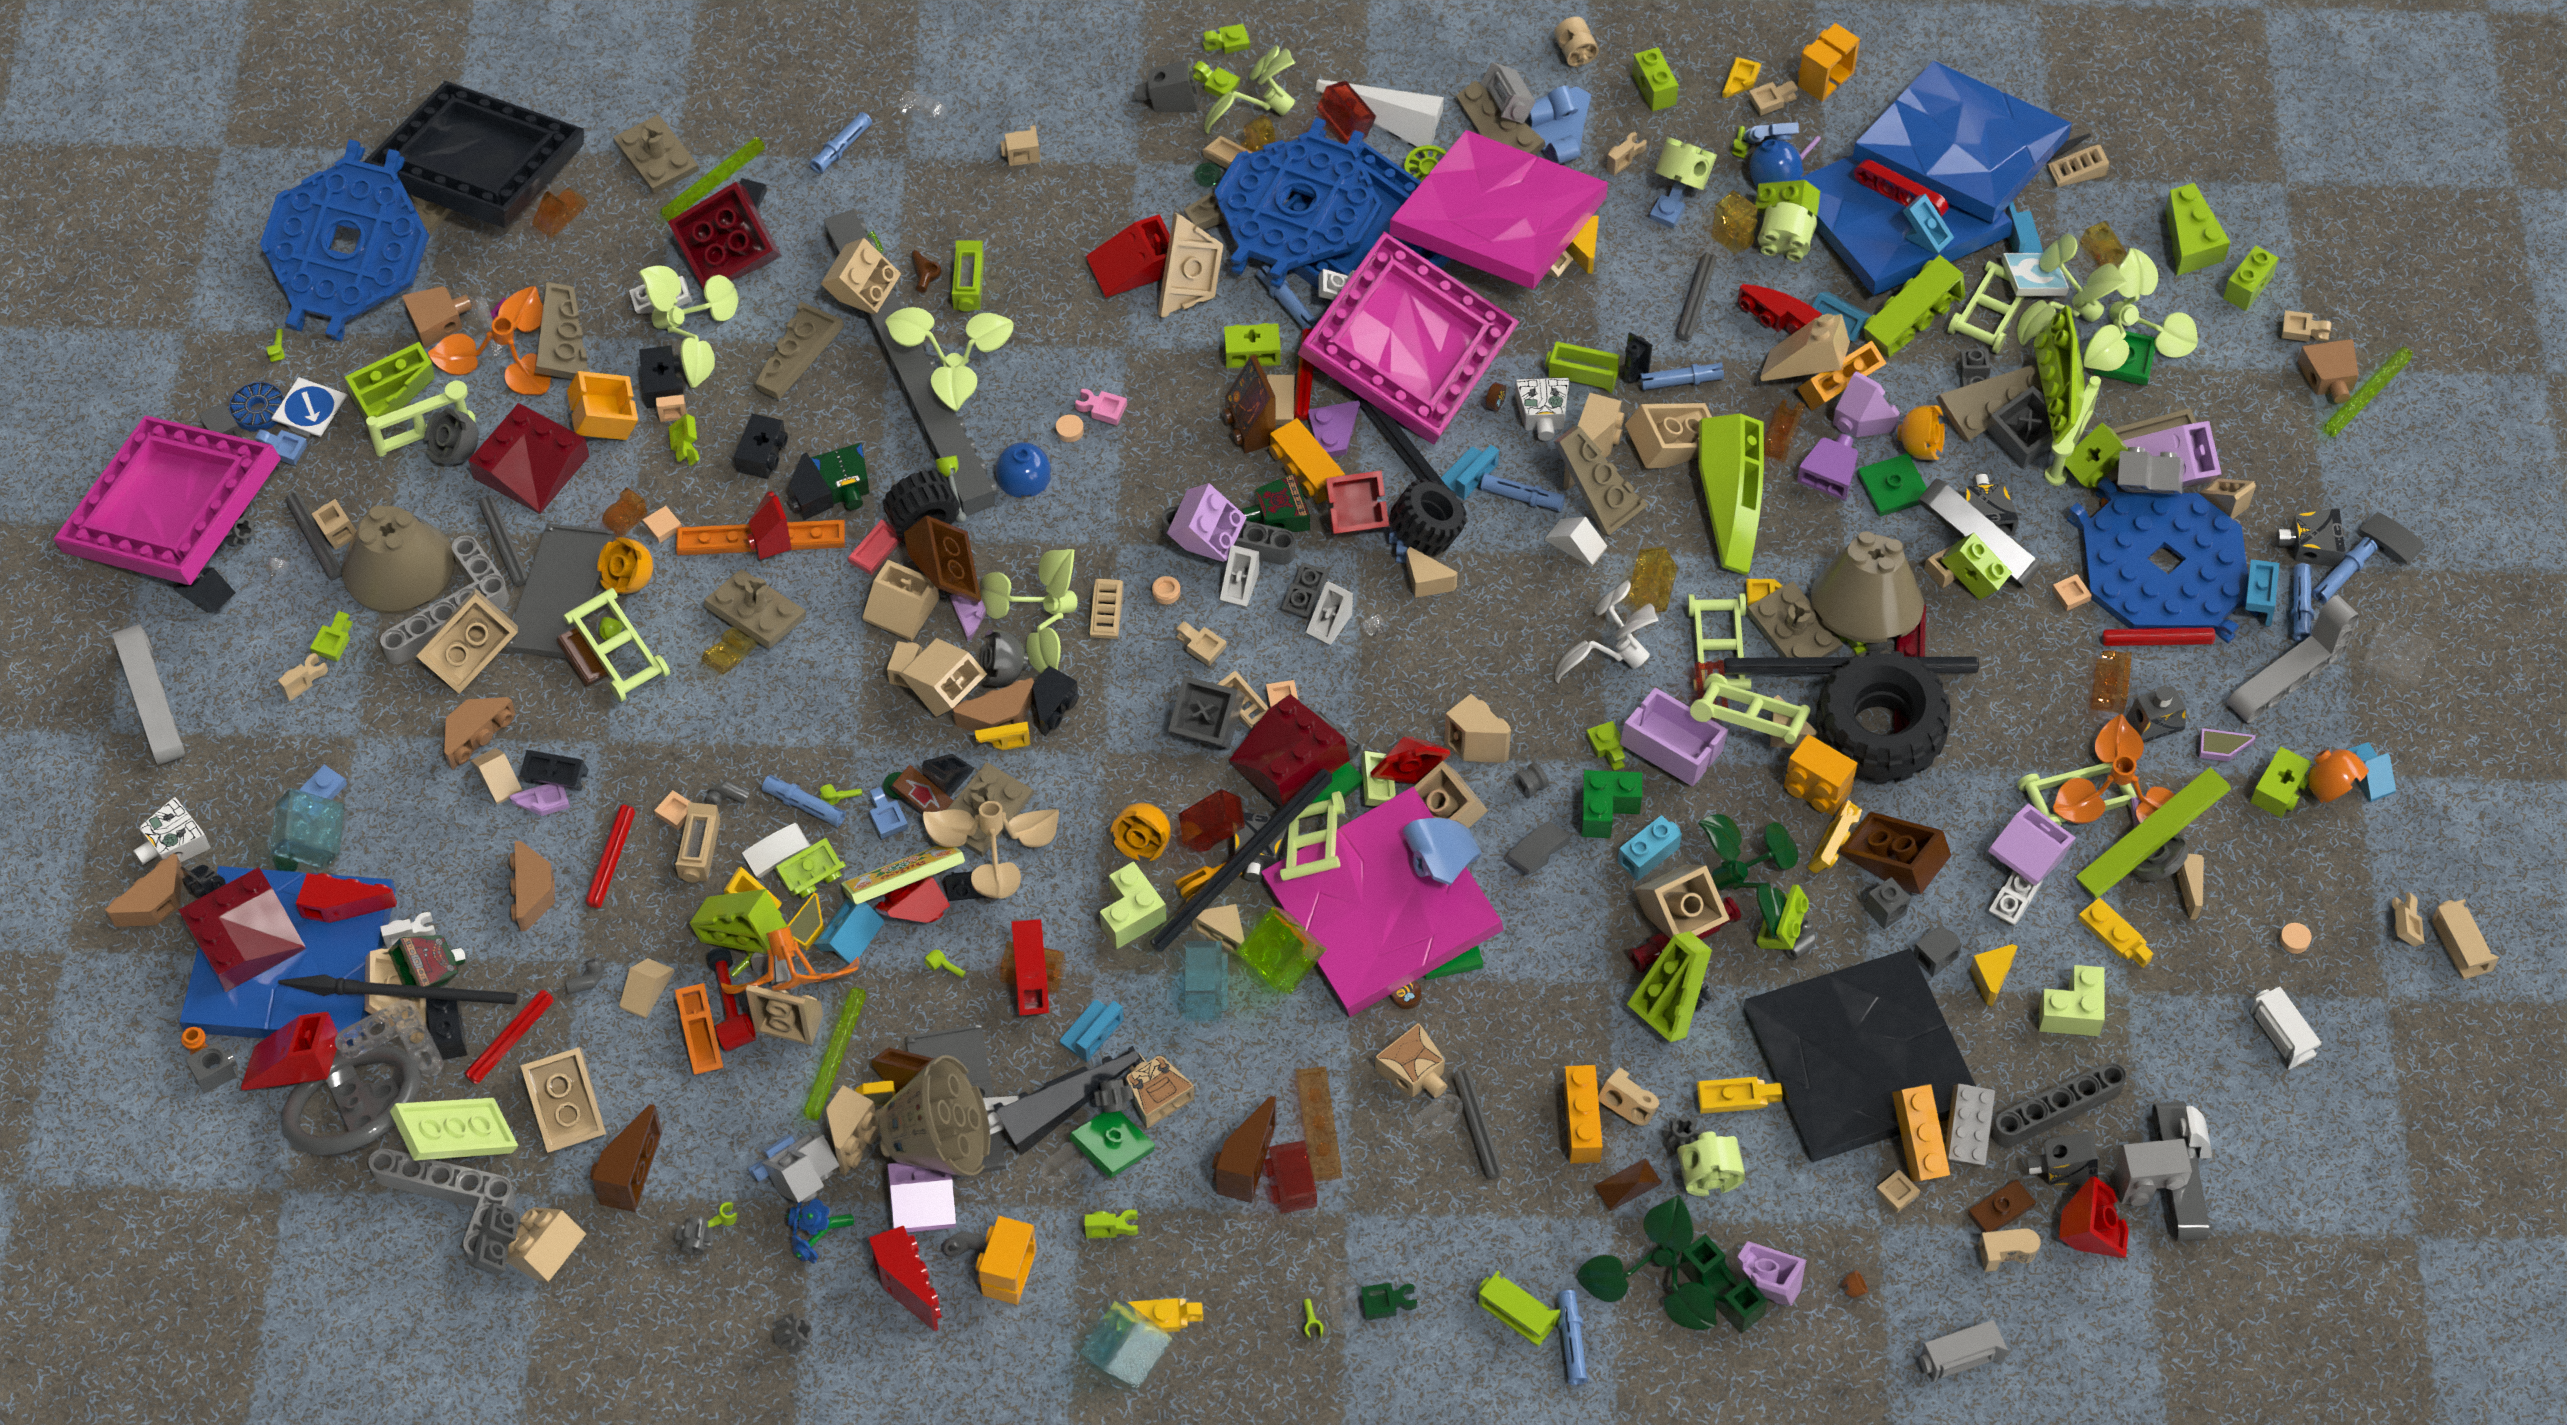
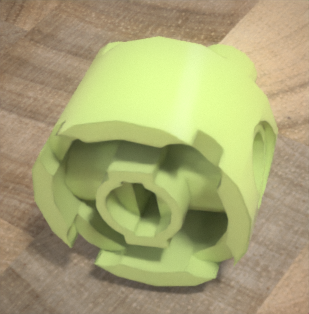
[1655,137,1717,190]
[1758,202,1817,262]
[1677,1132,1745,1196]

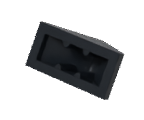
[921,754,974,797]

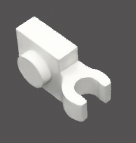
[380,912,436,949]

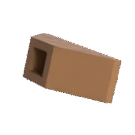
[952,678,1034,732]
[444,697,516,770]
[510,841,555,931]
[105,853,183,927]

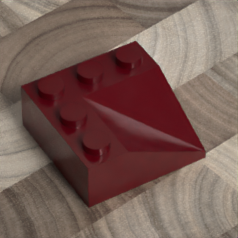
[668,181,782,289]
[468,403,589,514]
[1229,694,1350,807]
[179,867,306,992]

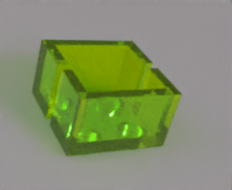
[1236,906,1327,995]

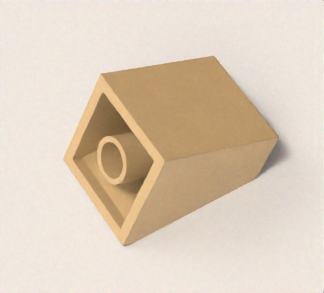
[1634,864,1730,939]

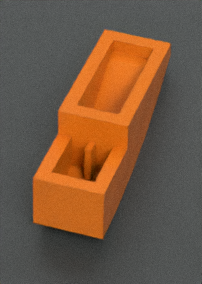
[675,983,724,1075]

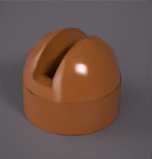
[1842,1270,1868,1298]

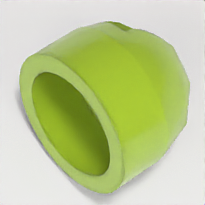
[599,617,623,640]

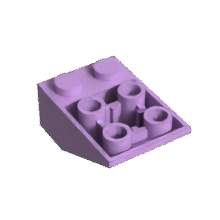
[2123,421,2221,493]

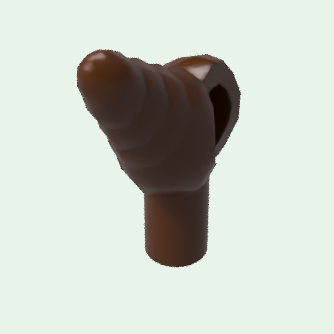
[912,250,942,293]

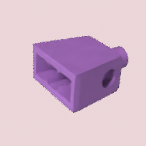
[1797,434,1859,501]

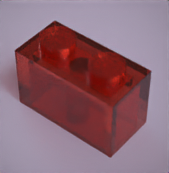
[1316,80,1377,144]
[1178,789,1245,852]
[1264,1140,1317,1214]

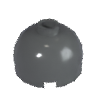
[424,408,479,464]
[979,629,1028,686]

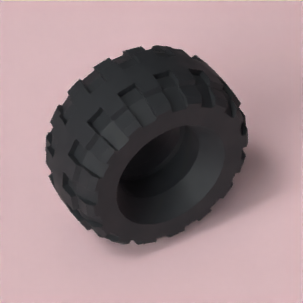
[1816,650,1950,784]

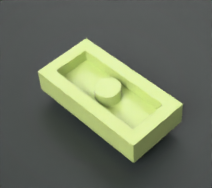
[1361,751,1396,806]

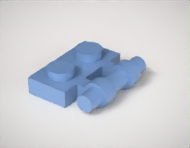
[1743,122,1799,144]

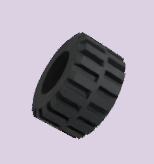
[883,470,960,541]
[1389,479,1467,555]

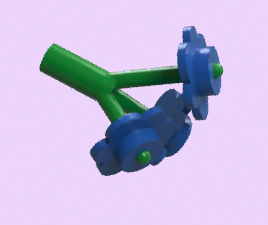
[787,1199,854,1264]

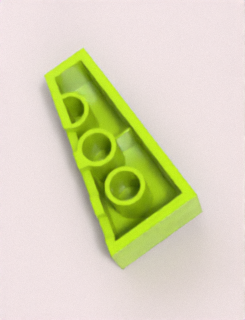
[1864,255,1965,358]

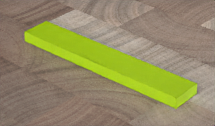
[2076,767,2231,899]

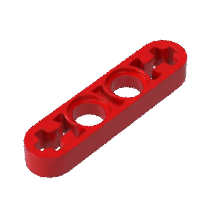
[1854,159,1949,217]

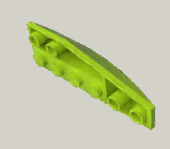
[2033,305,2085,444]
[1699,413,1764,575]

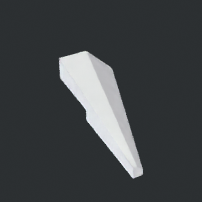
[1315,79,1444,153]

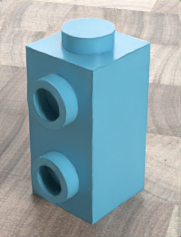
[1617,815,1682,881]

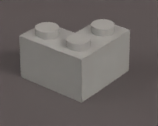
[2118,447,2184,494]
[762,1131,840,1203]
[2114,1139,2192,1206]

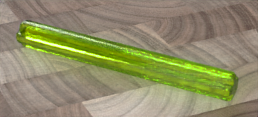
[660,137,765,222]
[2323,346,2413,437]
[803,987,866,1121]

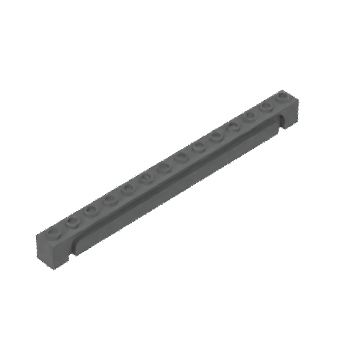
[824,209,998,516]

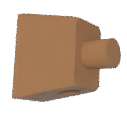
[402,286,472,349]
[2297,339,2358,404]

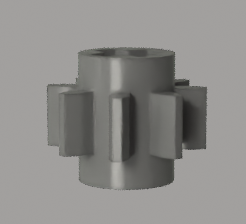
[225,512,256,545]
[1094,1078,1134,1113]
[1663,1113,1702,1149]
[675,1218,715,1255]
[774,1312,813,1354]

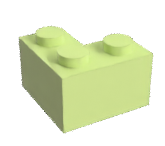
[1100,861,1166,949]
[2039,965,2105,1036]

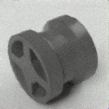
[1513,762,1549,798]

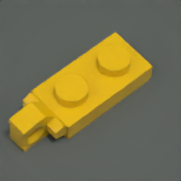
[1807,800,1862,874]
[2078,897,2153,968]
[1696,1077,1783,1114]
[1116,1298,1203,1336]

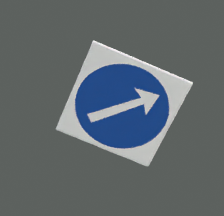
[272,377,347,437]

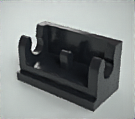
[519,750,589,791]

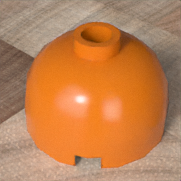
[2308,749,2369,803]

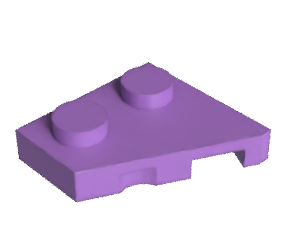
[1308,401,1360,457]

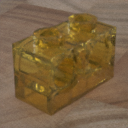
[1711,190,1758,255]
[1627,547,1678,613]

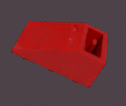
[1086,214,1170,298]
[241,1012,340,1091]
[869,1225,942,1332]

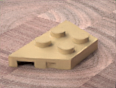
[1157,213,1223,317]
[365,945,426,1045]

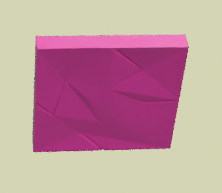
[1390,130,1608,289]
[1297,232,1519,445]
[53,415,281,585]
[1261,786,1503,1018]

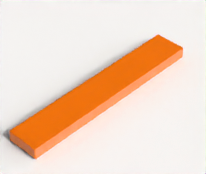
[676,520,845,555]

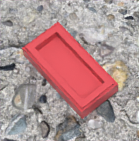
[848,519,902,575]

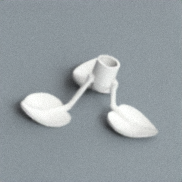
[1555,580,1658,684]

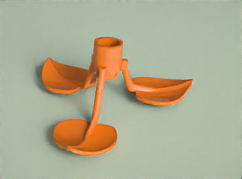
[428,286,551,395]
[2053,714,2175,824]
[721,926,859,994]

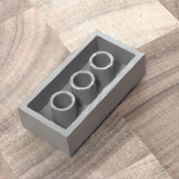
[1945,1084,1995,1167]

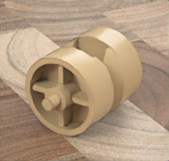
[1554,17,1599,67]

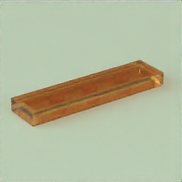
[1296,1066,1343,1182]

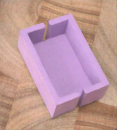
[1620,687,1728,787]

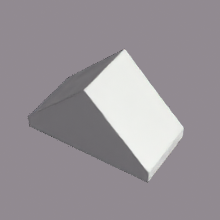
[1545,517,1607,567]
[1220,545,1259,607]
[1306,581,1353,645]

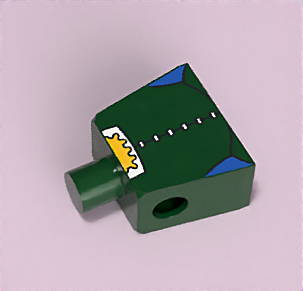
[811,443,870,510]

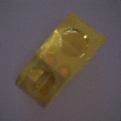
[1241,114,1275,152]
[2080,220,2127,269]

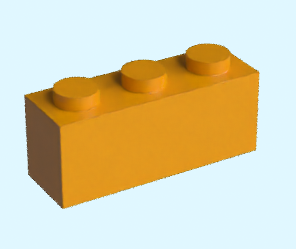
[1797,341,1887,411]
[1269,418,1345,505]
[1563,1065,1603,1164]
[1892,1084,1950,1182]

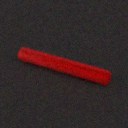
[1294,328,1314,421]
[2102,628,2215,646]
[585,804,635,909]
[465,990,553,1084]

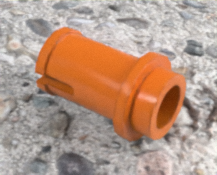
[181,1027,208,1055]

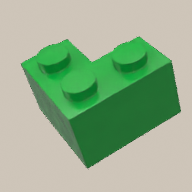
[1581,770,1642,838]

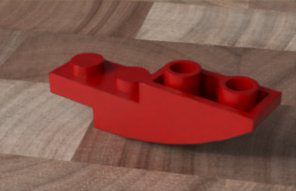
[1737,284,1822,334]

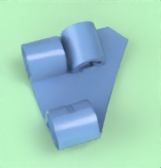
[1525,85,1592,164]
[1403,818,1482,886]

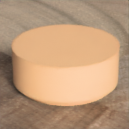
[1056,415,1084,443]
[1152,576,1180,604]
[2280,923,2311,954]

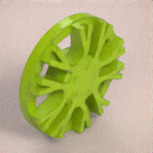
[1404,145,1447,182]

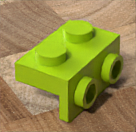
[774,838,846,899]
[1757,885,1809,950]

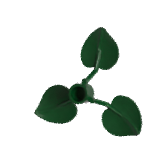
[1698,814,1799,939]
[1576,1195,1718,1330]

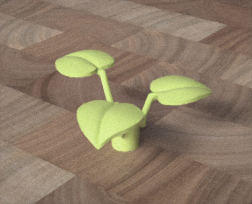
[1204,45,1295,135]
[2017,234,2127,346]
[2082,248,2198,371]
[639,266,738,388]
[885,307,1014,412]
[980,549,1078,674]

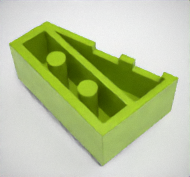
[2165,183,2230,276]
[345,342,435,422]
[690,889,788,954]
[1627,931,1712,1042]

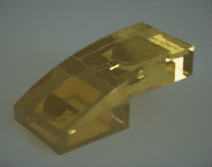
[701,626,759,675]

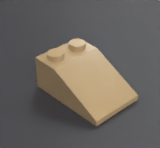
[1760,314,1850,381]
[1563,393,1625,490]
[1625,403,1712,468]
[416,588,518,694]
[1414,761,1488,829]
[746,985,823,1045]
[521,1047,606,1153]

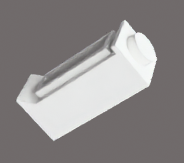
[2250,987,2321,1070]

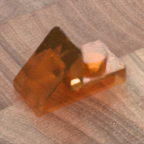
[532,187,588,238]

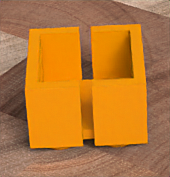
[1798,23,1860,102]
[567,371,638,440]
[1784,734,1857,816]
[976,1216,1037,1305]

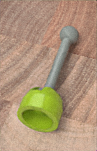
[935,455,966,523]

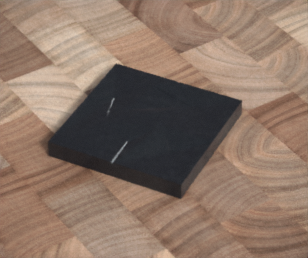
[363,81,584,228]
[1743,948,1976,1163]

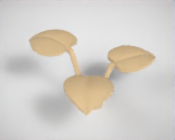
[923,801,1059,899]

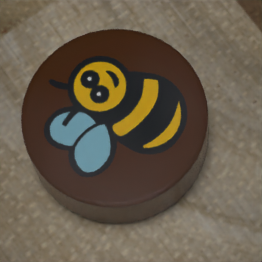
[1486,382,1506,411]
[1392,981,1422,1009]

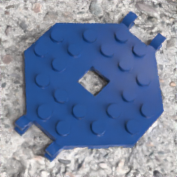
[1214,117,1382,289]
[260,139,430,342]
[2067,477,2261,644]

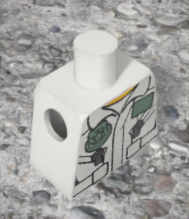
[1515,378,1569,441]
[133,797,210,865]

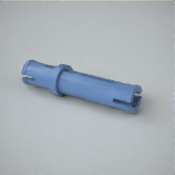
[810,112,872,174]
[1257,264,1317,329]
[1640,362,1724,391]
[1481,473,1565,512]
[2312,537,2378,604]
[2291,563,2314,642]
[762,774,846,828]
[1557,1290,1588,1385]

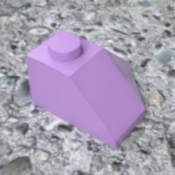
[1833,371,1900,437]
[1737,1241,1806,1306]

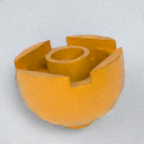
[1897,405,1945,460]
[597,537,653,594]
[1111,802,1171,861]

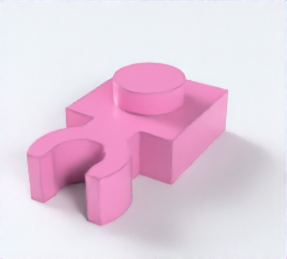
[1075,389,1127,426]

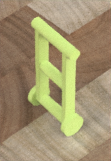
[1947,261,2025,354]
[2044,376,2101,486]
[366,381,476,457]
[563,588,670,702]
[1687,593,1751,691]
[1690,673,1810,744]
[2017,763,2137,826]
[1280,791,1345,881]

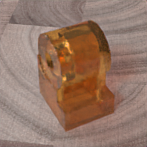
[602,487,648,536]

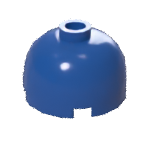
[1749,139,1804,187]
[996,442,1051,498]

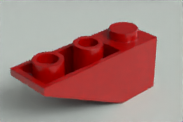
[296,873,397,923]
[1011,919,1049,1015]

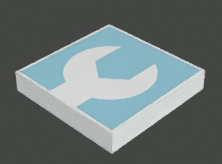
[2001,253,2069,296]

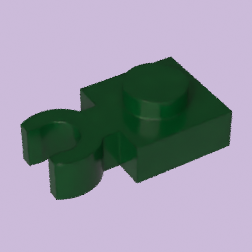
[1361,1283,1417,1320]

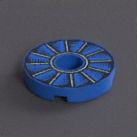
[229,382,284,432]

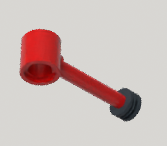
[707,948,757,1052]

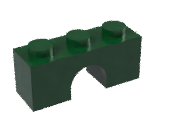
[1679,1234,1768,1334]

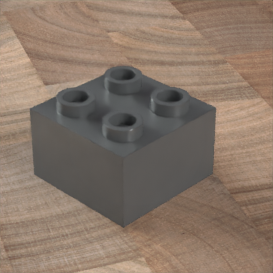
[1987,386,2053,469]
[1168,676,1245,749]

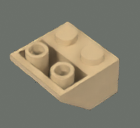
[821,238,901,314]
[862,560,940,641]
[900,638,987,717]
[1444,694,1511,763]
[826,1085,879,1175]
[507,1207,586,1282]

